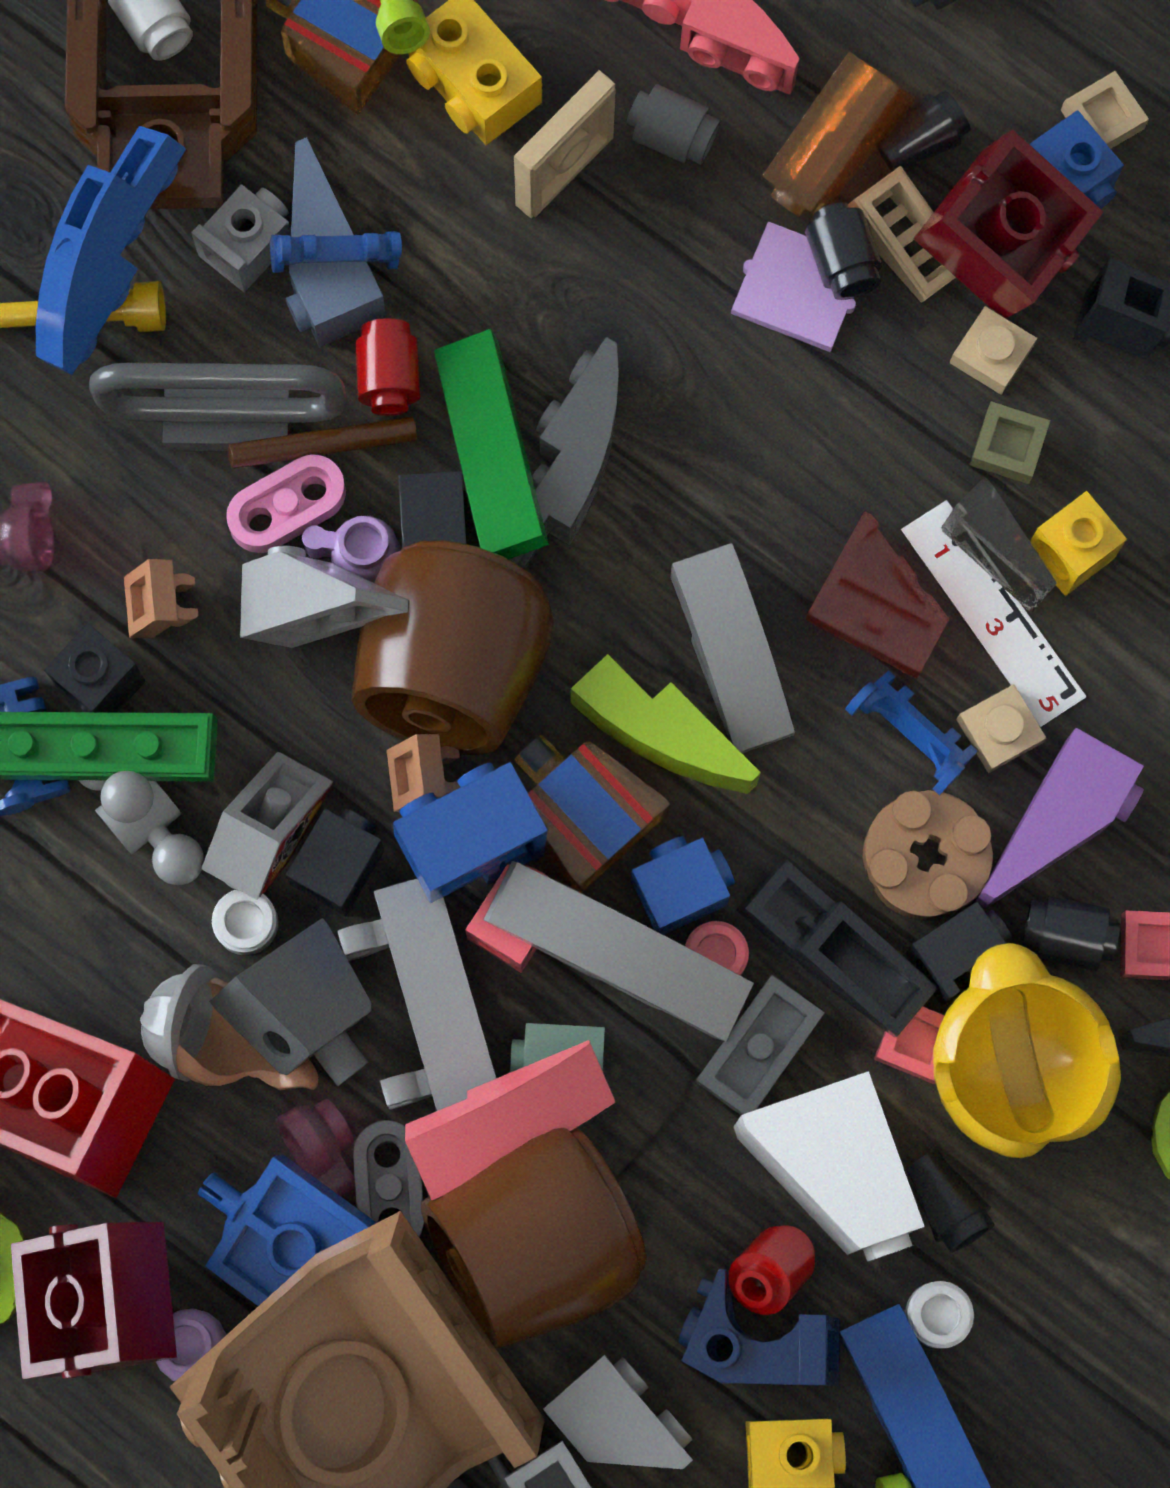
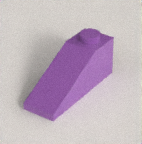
[975,728,1144,909]

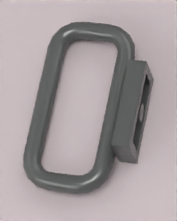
[89,363,347,451]

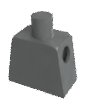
[209,918,372,1087]

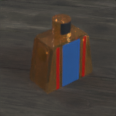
[266,0,418,115]
[515,735,670,894]

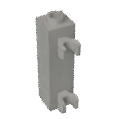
[337,879,496,1111]

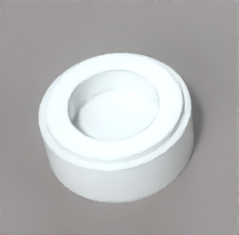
[212,890,278,955]
[905,1281,974,1349]

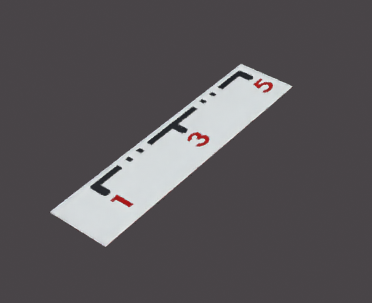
[901,500,1086,727]

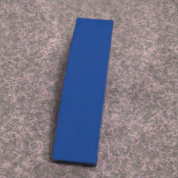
[840,1304,991,1488]

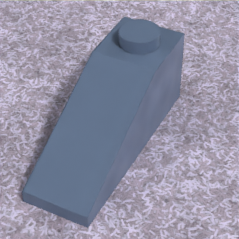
[285,137,386,347]

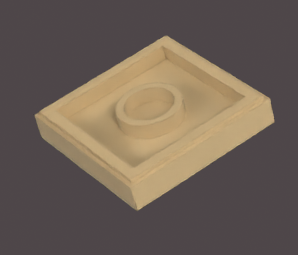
[514,70,616,218]

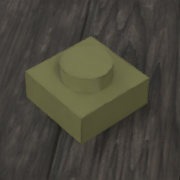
[970,401,1051,484]

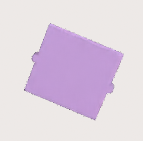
[731,222,856,352]

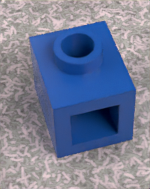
[1029,110,1124,209]
[630,836,735,935]

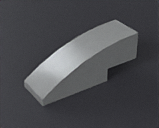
[670,543,795,753]

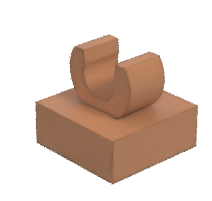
[124,559,198,638]
[387,734,460,812]

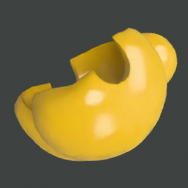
[933,943,1121,1158]

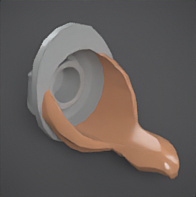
[140,964,318,1090]

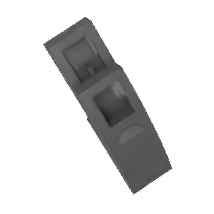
[509,337,619,569]

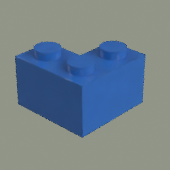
[393,762,548,904]

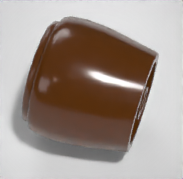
[352,540,554,755]
[421,1127,647,1348]

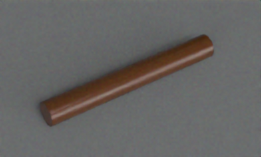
[228,416,417,469]

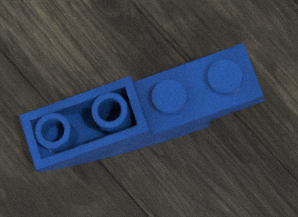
[36,126,186,375]

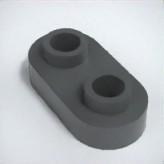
[353,1120,425,1238]

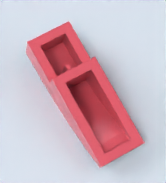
[405,1040,615,1200]

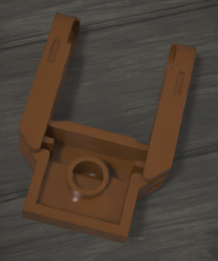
[65,0,258,209]

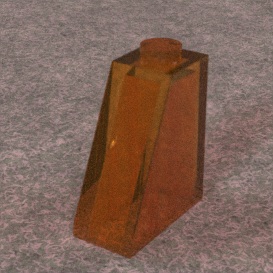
[762,51,916,217]

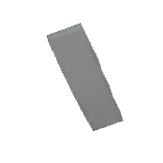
[483,861,754,1042]

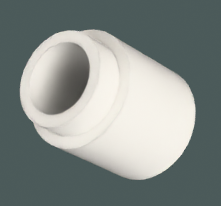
[108,0,193,61]

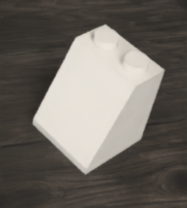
[733,1071,925,1262]

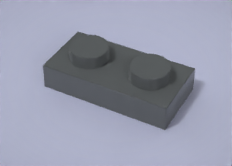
[695,975,825,1115]

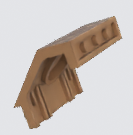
[170,1211,545,1488]

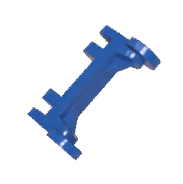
[270,232,402,273]
[845,670,978,796]
[0,677,71,816]

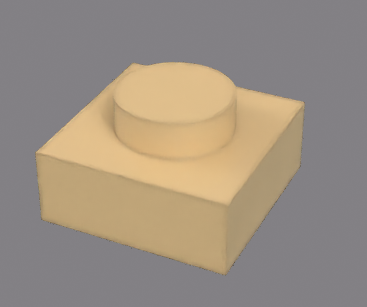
[1061,71,1149,149]
[950,306,1037,395]
[956,684,1046,773]

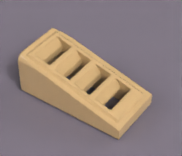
[848,166,956,303]

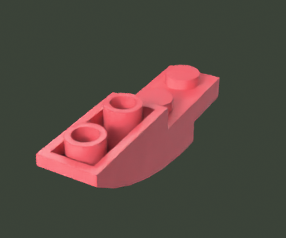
[605,0,800,95]

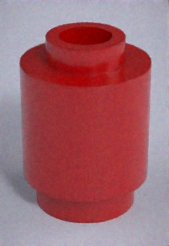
[355,318,420,416]
[729,1225,815,1315]

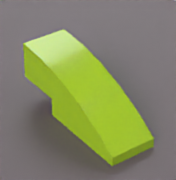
[570,654,761,794]

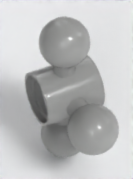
[78,771,204,885]

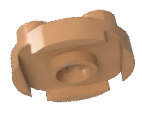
[862,790,993,921]

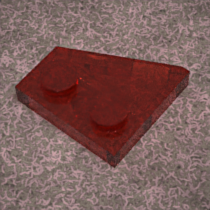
[806,511,949,679]

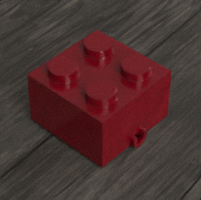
[913,129,1103,318]
[11,1222,177,1379]

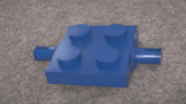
[198,1154,376,1306]

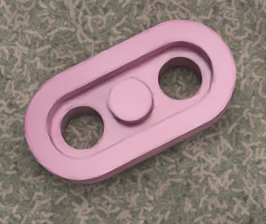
[227,455,346,553]

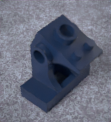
[679,1269,840,1386]

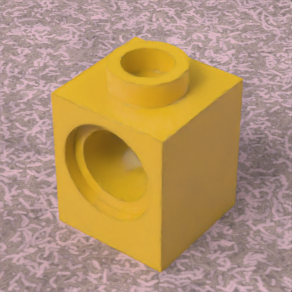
[1026,491,1127,596]

